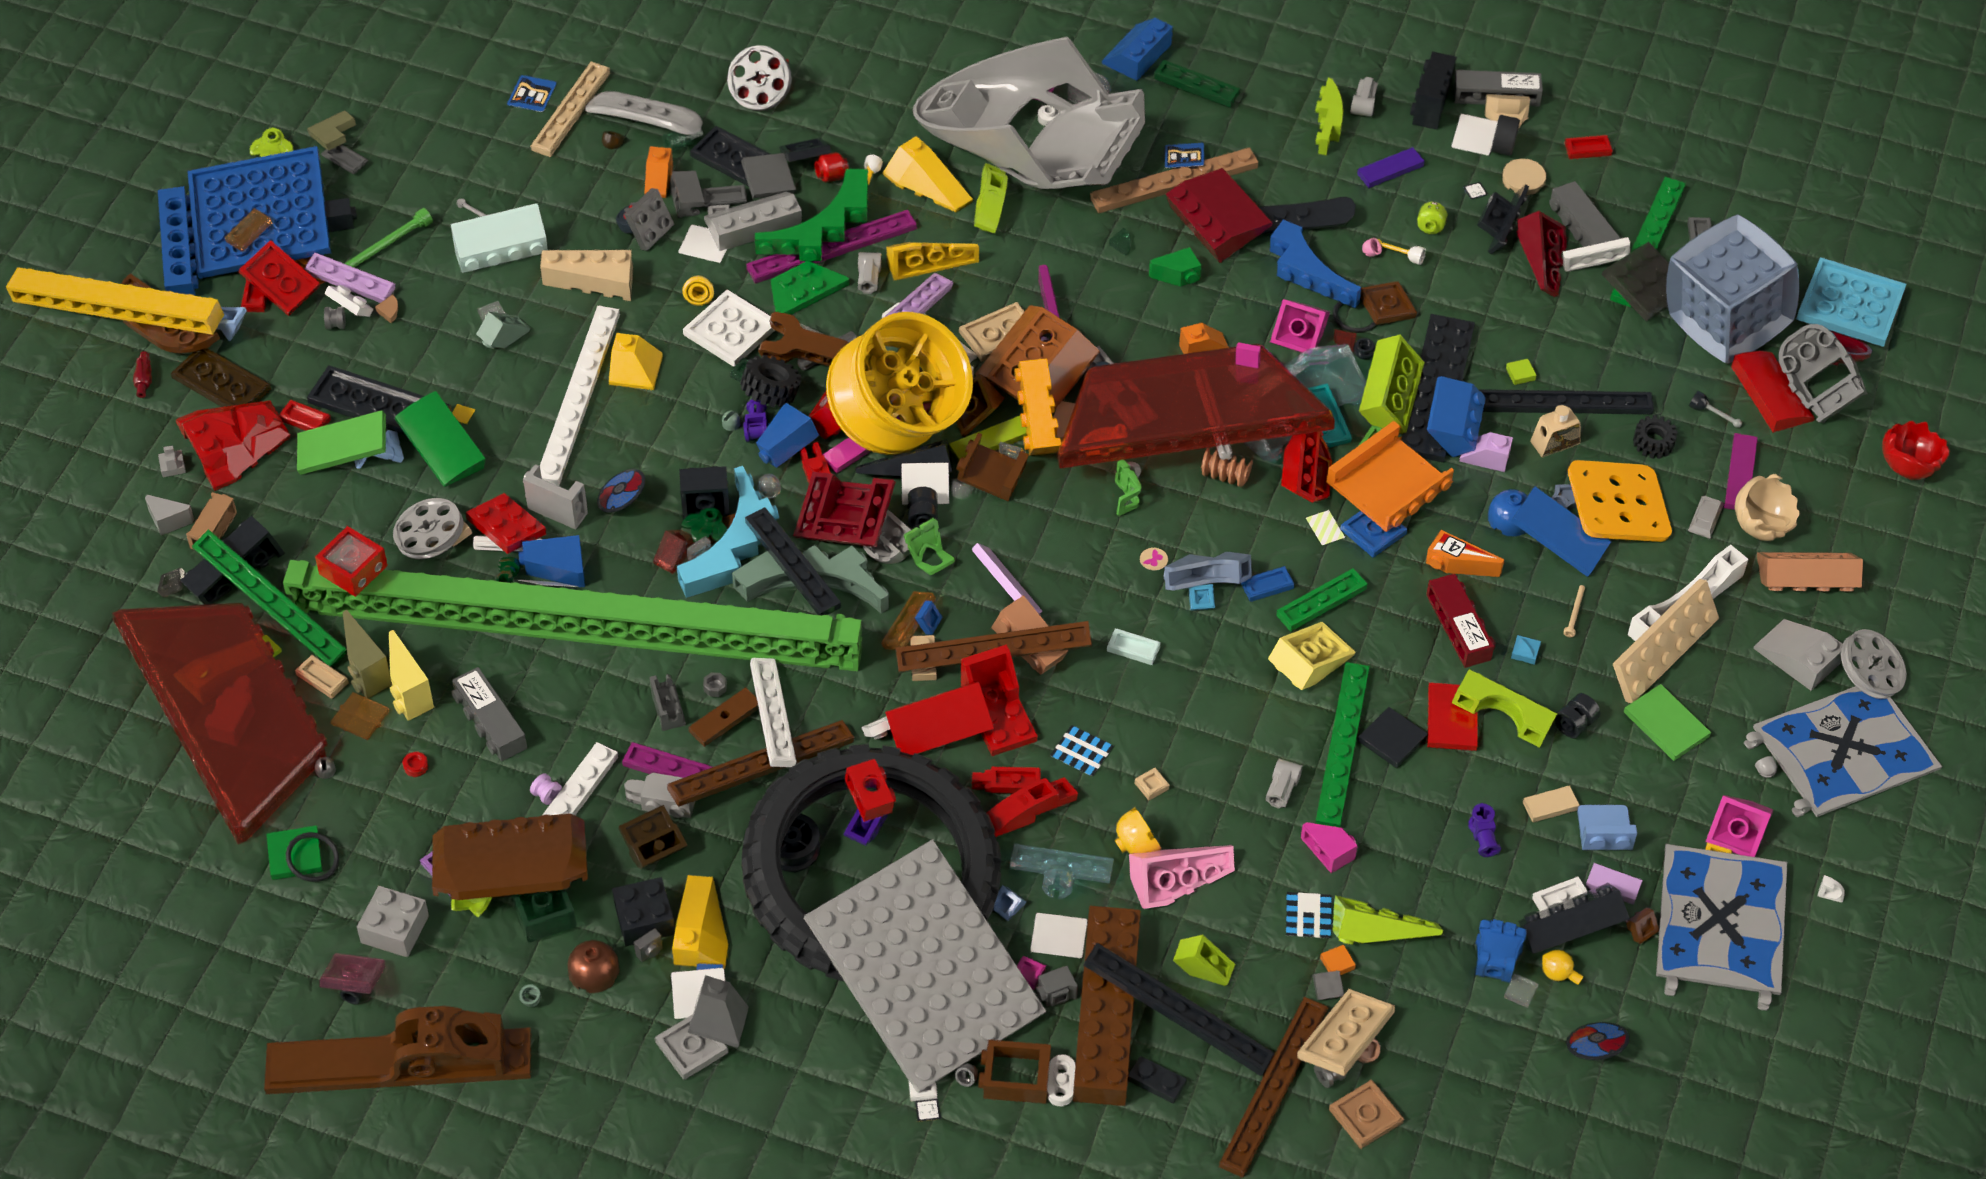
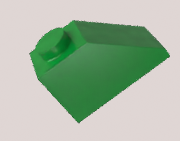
[1149,247,1201,287]

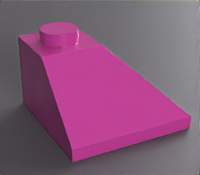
[1270,299,1330,355]
[1706,795,1773,857]

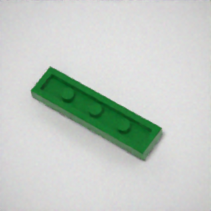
[1276,568,1367,632]

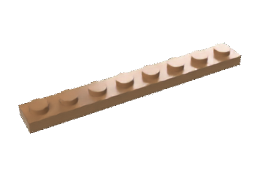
[1090,148,1258,213]

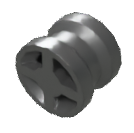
[324,307,346,330]
[1314,1065,1346,1088]

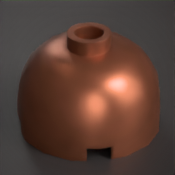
[567,940,620,993]

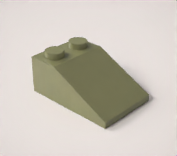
[343,610,392,699]

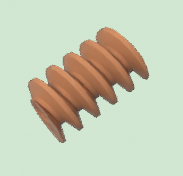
[1201,447,1253,487]

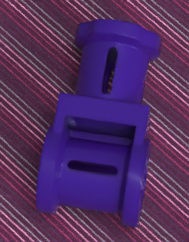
[744,399,769,442]
[1468,803,1501,857]

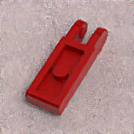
[799,442,831,483]

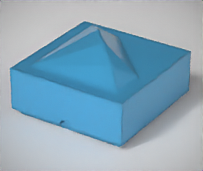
[1188,584,1215,611]
[1511,635,1541,665]

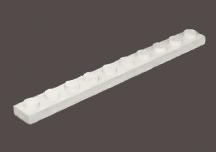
[540,306,620,486]

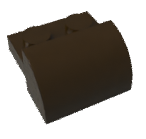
[618,805,688,869]

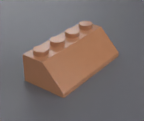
[1757,552,1863,591]

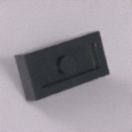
[1127,1056,1186,1104]

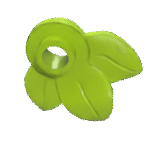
[250,128,293,157]

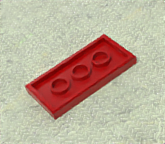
[885,681,994,755]

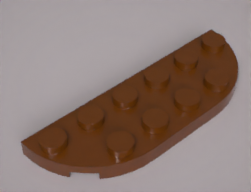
[121,273,220,353]

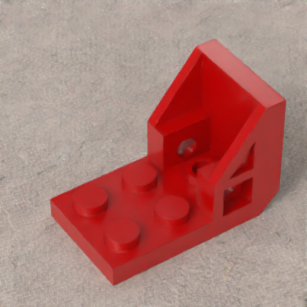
[961,644,1037,756]

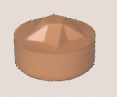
[1357,1038,1380,1063]

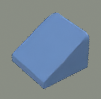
[993,885,1027,921]

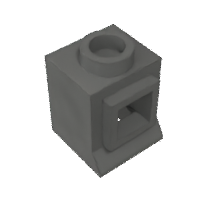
[1036,966,1078,1006]

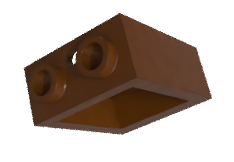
[979,1040,1051,1104]

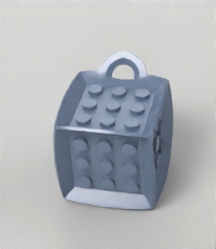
[1666,215,1799,364]

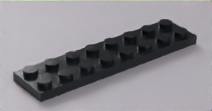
[1401,314,1475,463]

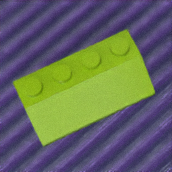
[1359,335,1424,434]

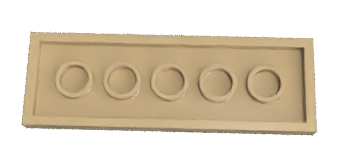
[1613,579,1719,703]

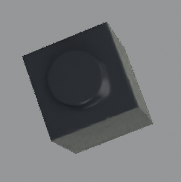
[325,198,357,232]

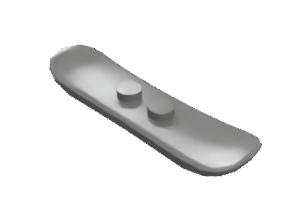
[585,91,703,135]

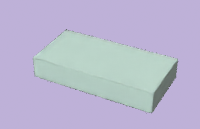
[1107,628,1161,665]

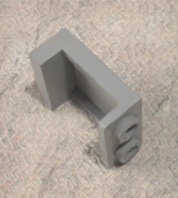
[523,464,588,530]

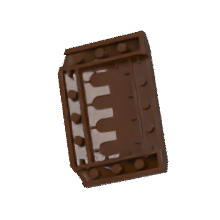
[432,813,588,900]

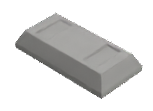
[1688,496,1724,539]

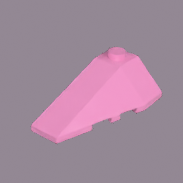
[1129,845,1234,909]

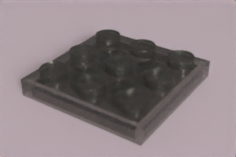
[1602,242,1669,322]

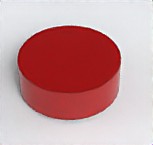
[402,752,428,777]

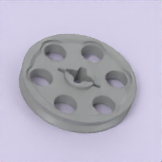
[393,498,464,559]
[1841,629,1906,699]

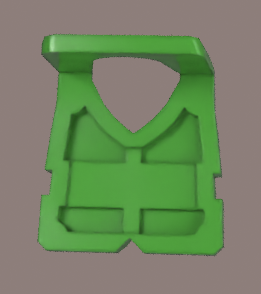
[1115,459,1142,517]
[904,518,955,575]

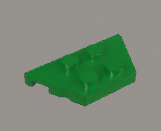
[771,261,850,315]

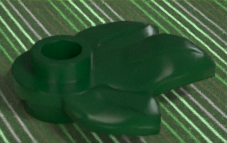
[681,508,727,543]

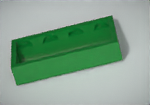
[395,391,486,487]

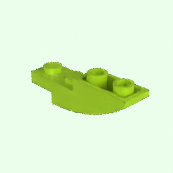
[1315,78,1343,155]
[974,163,1008,234]

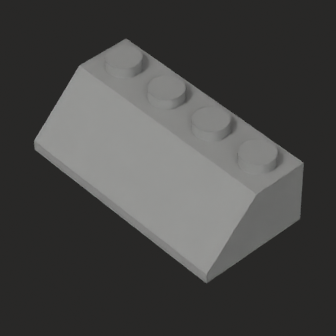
[704,192,802,251]

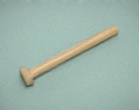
[1563,585,1585,638]

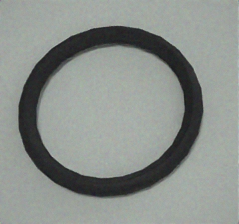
[1333,299,1376,333]
[286,832,339,882]

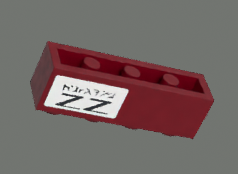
[1426,573,1495,668]

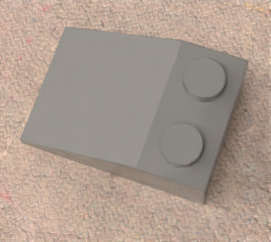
[1754,619,1842,691]

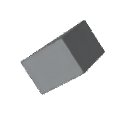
[145,495,194,535]

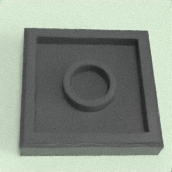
[742,153,796,199]

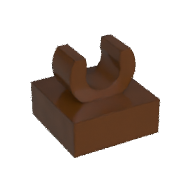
[1625,907,1659,944]

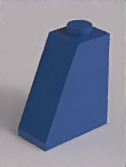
[756,403,819,468]
[519,535,585,587]

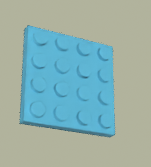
[1796,257,1906,347]

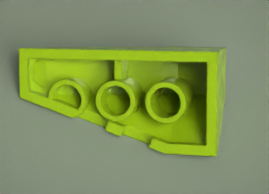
[1333,896,1443,944]

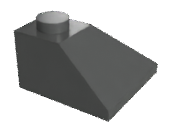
[688,975,749,1048]

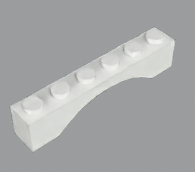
[1628,545,1748,641]

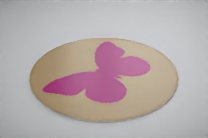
[1140,548,1168,570]

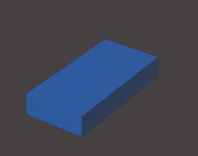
[1241,566,1294,602]

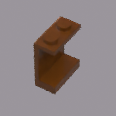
[956,433,1029,501]

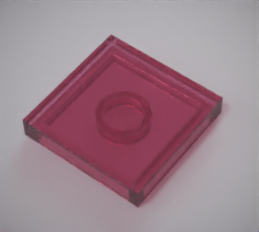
[320,953,385,994]

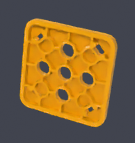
[1568,460,1672,542]

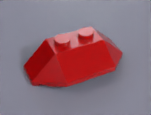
[1281,419,1332,503]

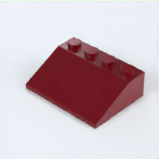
[1165,168,1273,263]

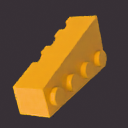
[1014,358,1061,456]

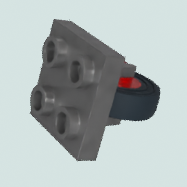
[616,188,674,251]

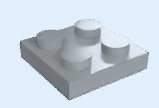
[655,1015,728,1080]

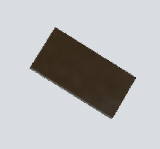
[171,348,271,407]

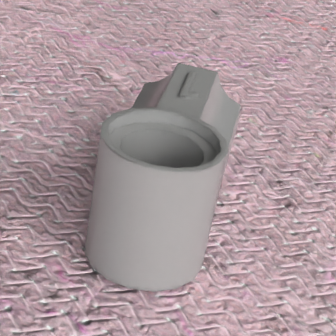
[1350,77,1378,117]
[858,252,882,294]
[1266,758,1303,808]

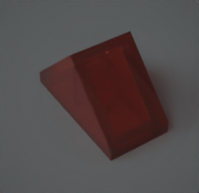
[653,530,700,574]

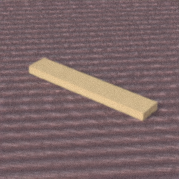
[531,62,610,157]

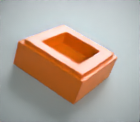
[1320,945,1356,975]

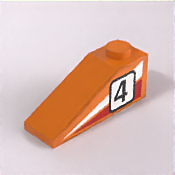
[1426,530,1504,577]

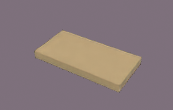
[1298,989,1395,1076]

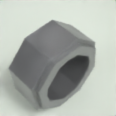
[703,673,727,697]

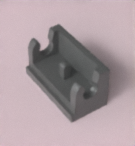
[670,171,705,218]
[650,674,686,731]

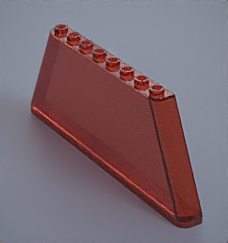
[1058,344,1335,469]
[112,603,328,844]

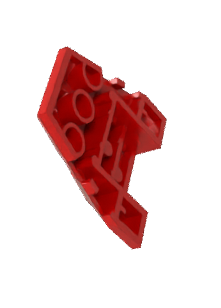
[175,401,290,491]

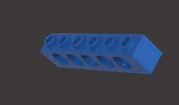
[158,186,199,296]

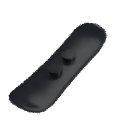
[1258,197,1355,234]

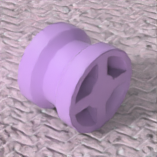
[530,773,562,805]

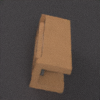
[186,492,237,550]

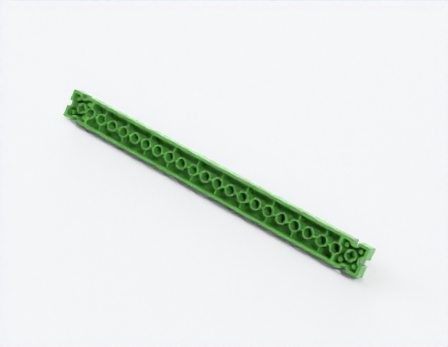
[283,560,862,671]

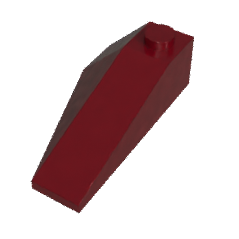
[1517,211,1567,297]

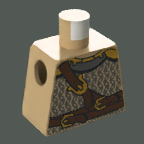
[1531,405,1580,458]

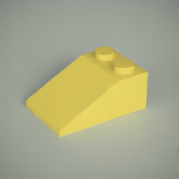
[1268,622,1356,690]
[389,630,434,721]

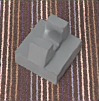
[158,445,186,477]

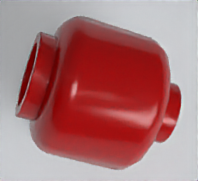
[815,152,848,182]

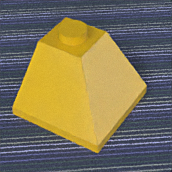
[609,333,663,390]

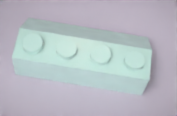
[451,203,548,273]

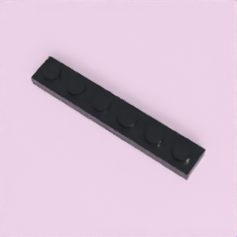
[745,507,841,616]

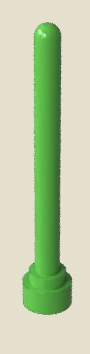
[344,208,433,268]

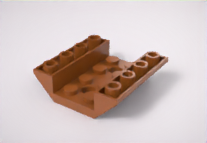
[975,305,1100,410]

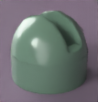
[722,411,740,431]
[519,984,541,1007]

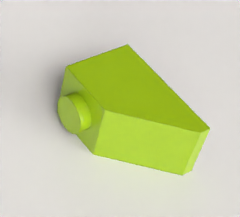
[1173,935,1235,986]

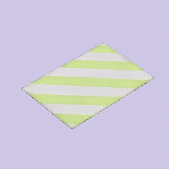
[1306,510,1345,545]

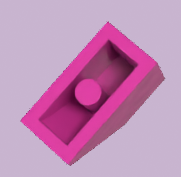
[1301,822,1357,873]

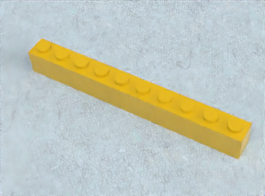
[6,267,224,335]

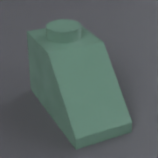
[476,312,531,349]

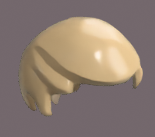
[1735,474,1800,541]

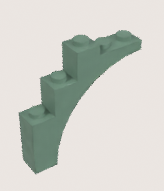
[732,545,889,614]

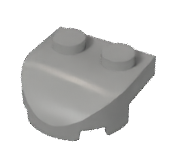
[863,510,911,564]

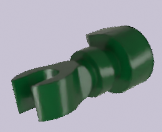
[496,557,521,583]

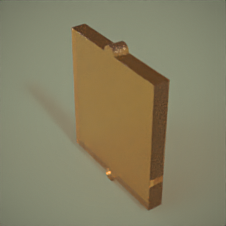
[331,692,390,740]

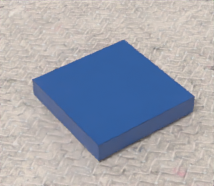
[1340,511,1407,558]

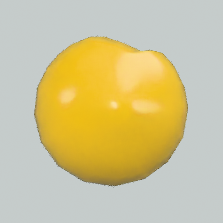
[1542,950,1583,985]

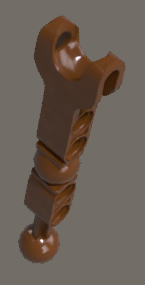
[758,312,924,372]

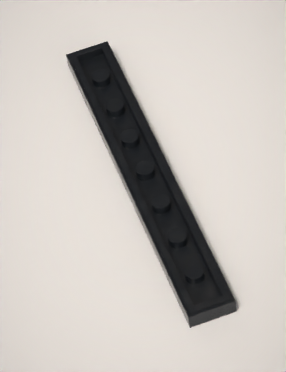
[1478,389,1654,415]
[1083,943,1275,1076]

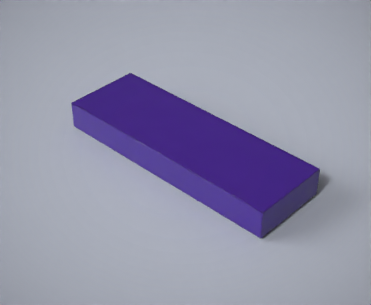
[1357,147,1424,188]

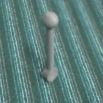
[457,199,487,217]

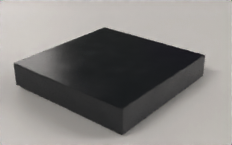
[780,138,831,162]
[1358,707,1428,768]

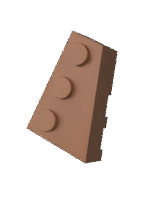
[991,595,1068,674]

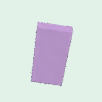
[1585,863,1642,905]

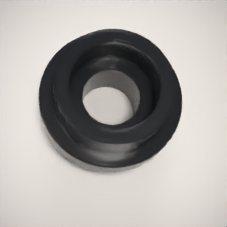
[1353,338,1376,359]

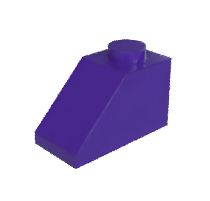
[844,809,887,846]

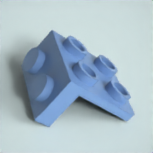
[1577,805,1637,850]

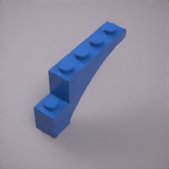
[1270,220,1361,308]

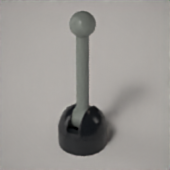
[1689,391,1742,428]

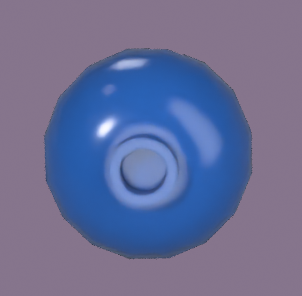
[1488,489,1528,536]

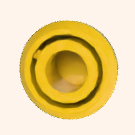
[683,275,714,306]

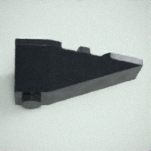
[855,439,953,476]

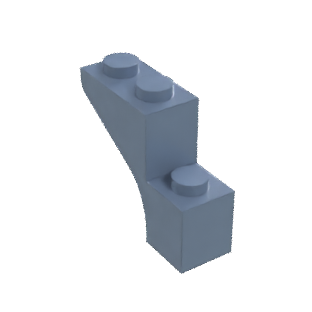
[1164,551,1252,590]

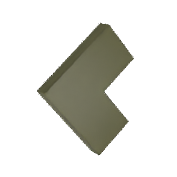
[307,111,356,151]

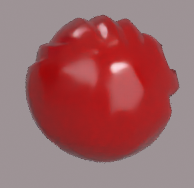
[1882,421,1950,480]

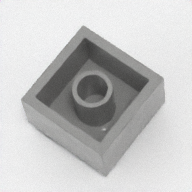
[357,886,429,957]

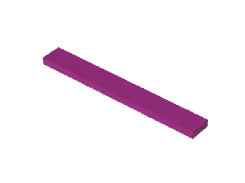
[746,210,917,284]

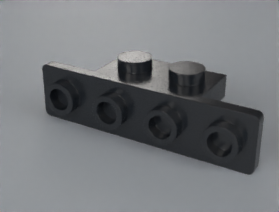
[1477,184,1529,254]

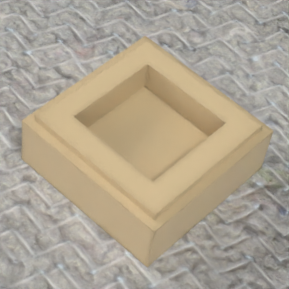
[1135,768,1169,800]

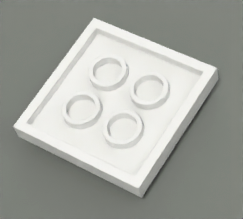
[683,290,775,367]

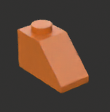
[644,147,673,198]
[1179,323,1230,362]

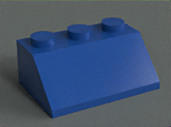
[1102,18,1173,81]
[1427,376,1485,457]

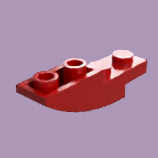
[987,777,1078,837]

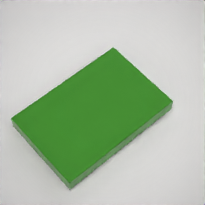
[1624,684,1711,761]

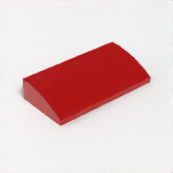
[1731,351,1814,433]

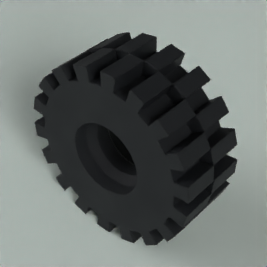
[740,355,801,407]

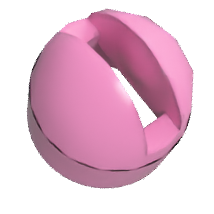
[1362,238,1382,257]

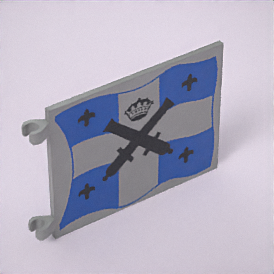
[1744,680,1942,817]
[1656,844,1787,1010]

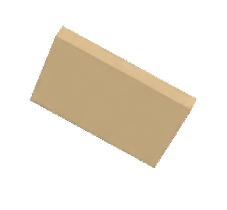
[959,302,1024,362]

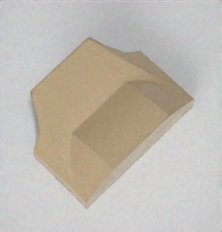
[1485,94,1530,130]

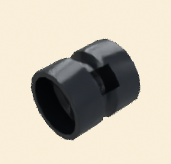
[908,486,938,529]
[1554,693,1601,738]

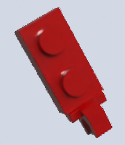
[972,766,1041,793]

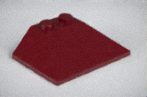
[793,472,896,547]

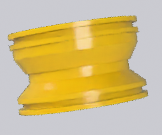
[826,312,973,455]

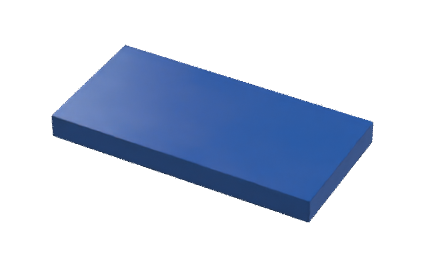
[1511,487,1611,577]

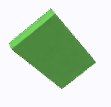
[297,411,386,475]

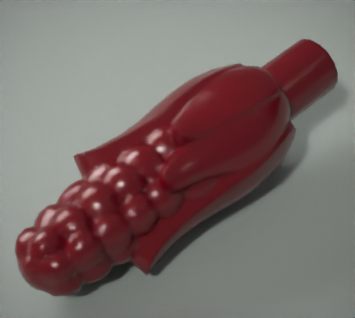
[133,351,152,398]

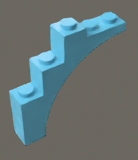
[677,466,779,598]

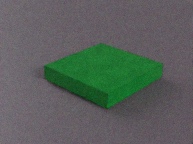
[266,825,323,880]

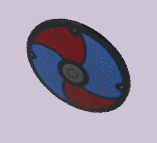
[597,469,646,513]
[1566,1022,1630,1060]

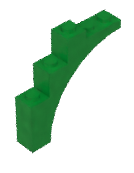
[755,169,868,261]

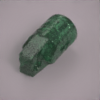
[662,129,703,152]

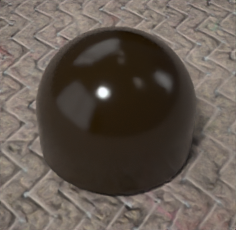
[602,131,624,149]

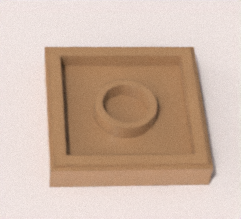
[1329,1080,1404,1149]

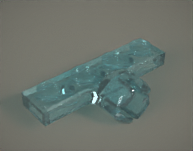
[1010,844,1114,899]

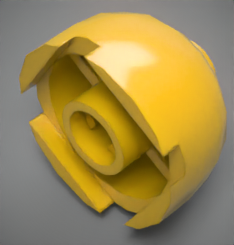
[1115,807,1162,854]

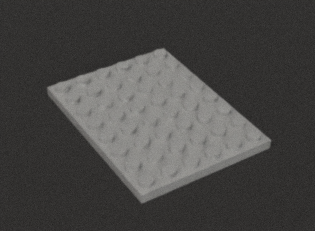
[804,839,1046,1093]

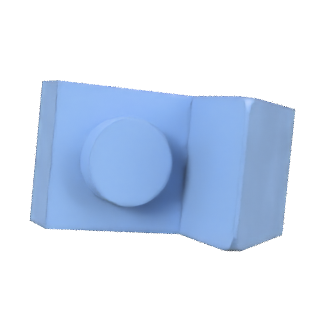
[217,307,247,341]

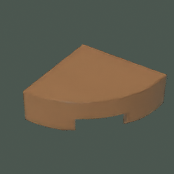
[375,295,398,323]

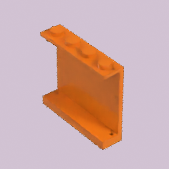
[1326,421,1454,532]

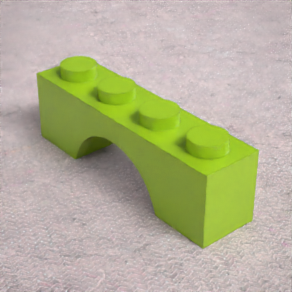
[1452,669,1557,748]

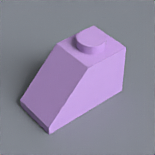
[1460,432,1513,472]

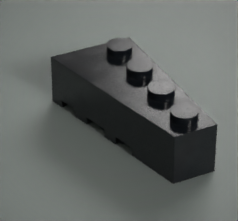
[1410,51,1457,130]
[180,515,285,607]
[1518,883,1630,954]

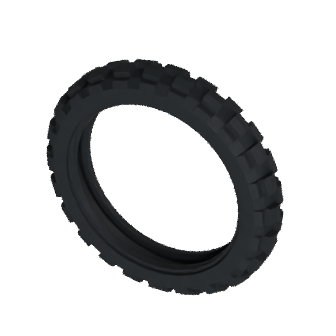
[741,744,1001,981]

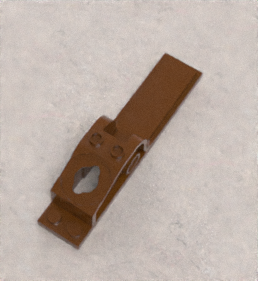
[264,1006,531,1094]

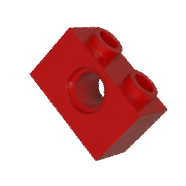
[845,759,896,822]

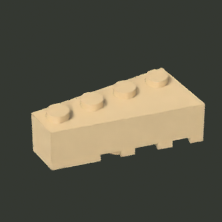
[541,250,633,301]

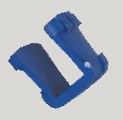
[1475,919,1527,983]

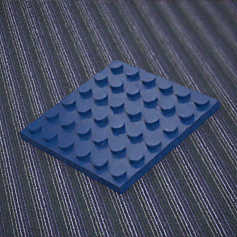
[188,146,331,279]

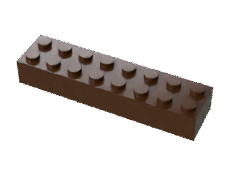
[1073,906,1140,1106]

